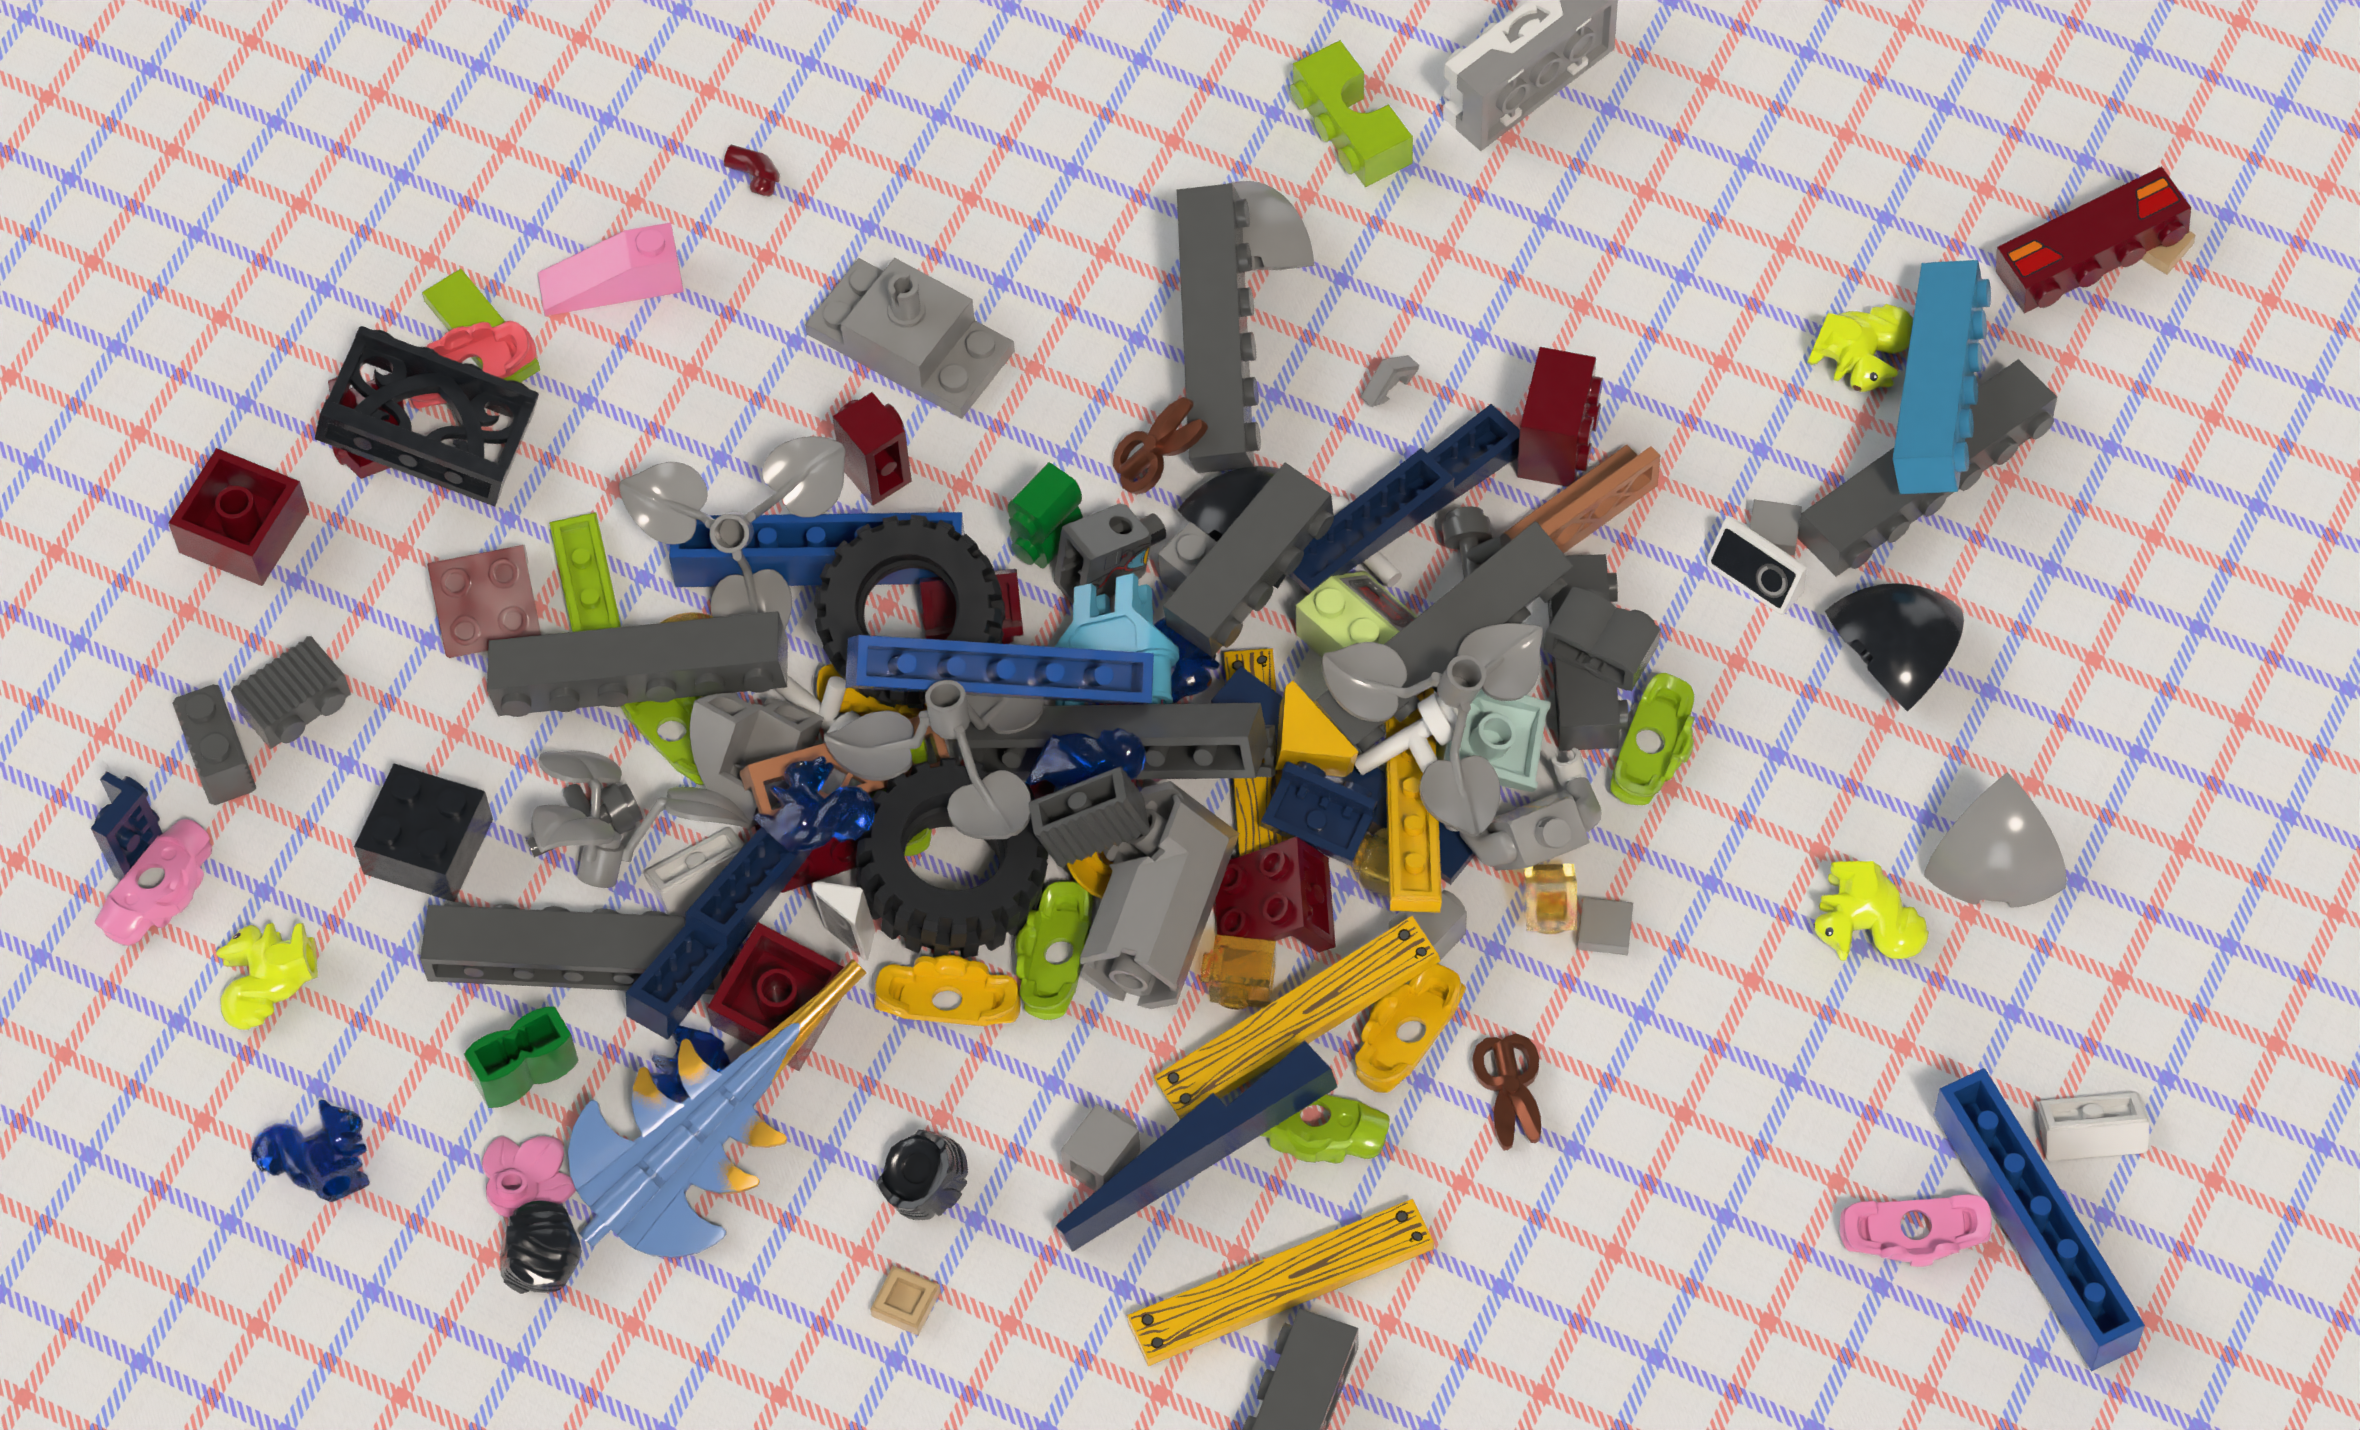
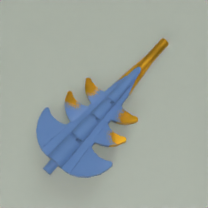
[568,959,867,1258]

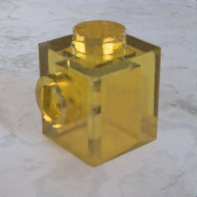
[1523,864,1577,934]
[1201,935,1276,1010]

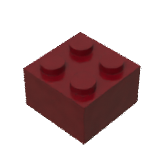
[1517,347,1603,487]
[168,448,309,586]
[707,922,844,1071]

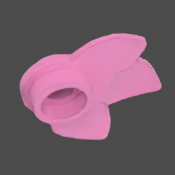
[482,1136,576,1218]

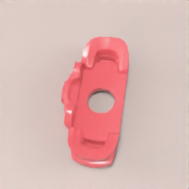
[410,321,536,409]

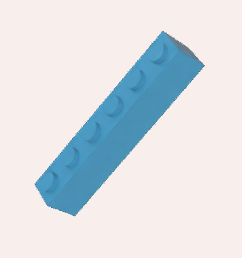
[1893,260,1991,494]

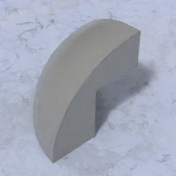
[1227,181,1315,270]
[690,693,824,829]
[1924,772,2067,908]

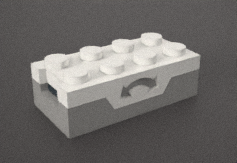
[1443,0,1618,151]

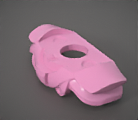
[95,819,212,946]
[1839,1195,1992,1267]

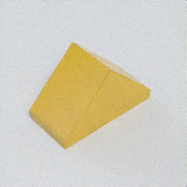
[1275,680,1359,777]

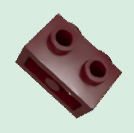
[832,392,912,506]

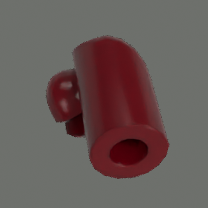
[724,144,780,197]

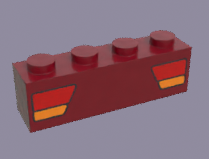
[1996,166,2191,314]

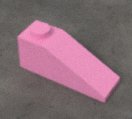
[538,222,684,316]

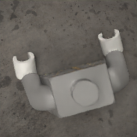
[1444,748,1602,870]

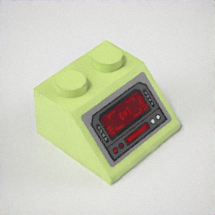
[1296,571,1417,657]

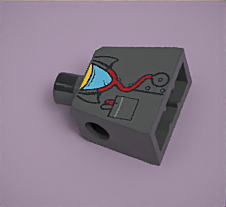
[1054,503,1166,605]

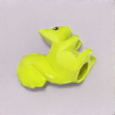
[1807,304,1913,392]
[1814,861,1929,961]
[216,923,318,1030]

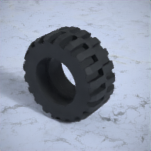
[814,515,1006,709]
[855,758,1049,958]

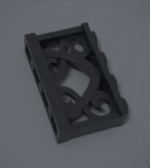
[315,326,539,507]

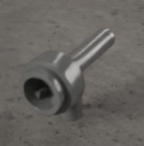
[1442,506,1511,579]
[526,783,643,858]

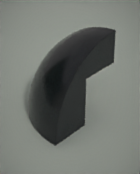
[1178,466,1286,589]
[1825,583,1964,712]

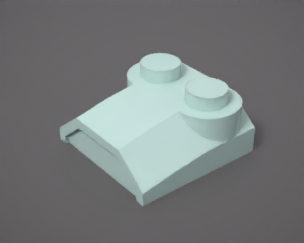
[1436,688,1551,792]

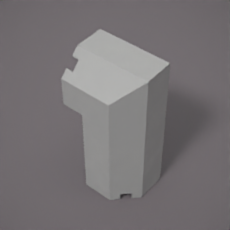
[1080,781,1240,1009]

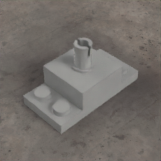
[805,257,1015,419]

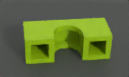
[1290,40,1413,187]

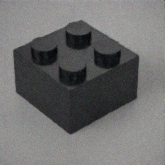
[354,763,493,902]

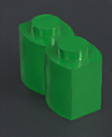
[1007,462,1083,569]
[464,1006,579,1108]

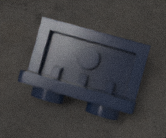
[1261,761,1378,866]

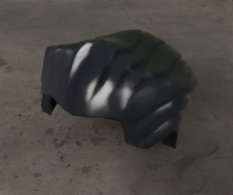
[877,1129,968,1220]
[500,1200,582,1294]

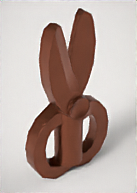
[1113,397,1208,494]
[1472,1033,1541,1151]

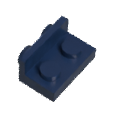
[91,771,163,881]

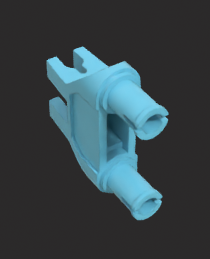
[1055,573,1179,706]

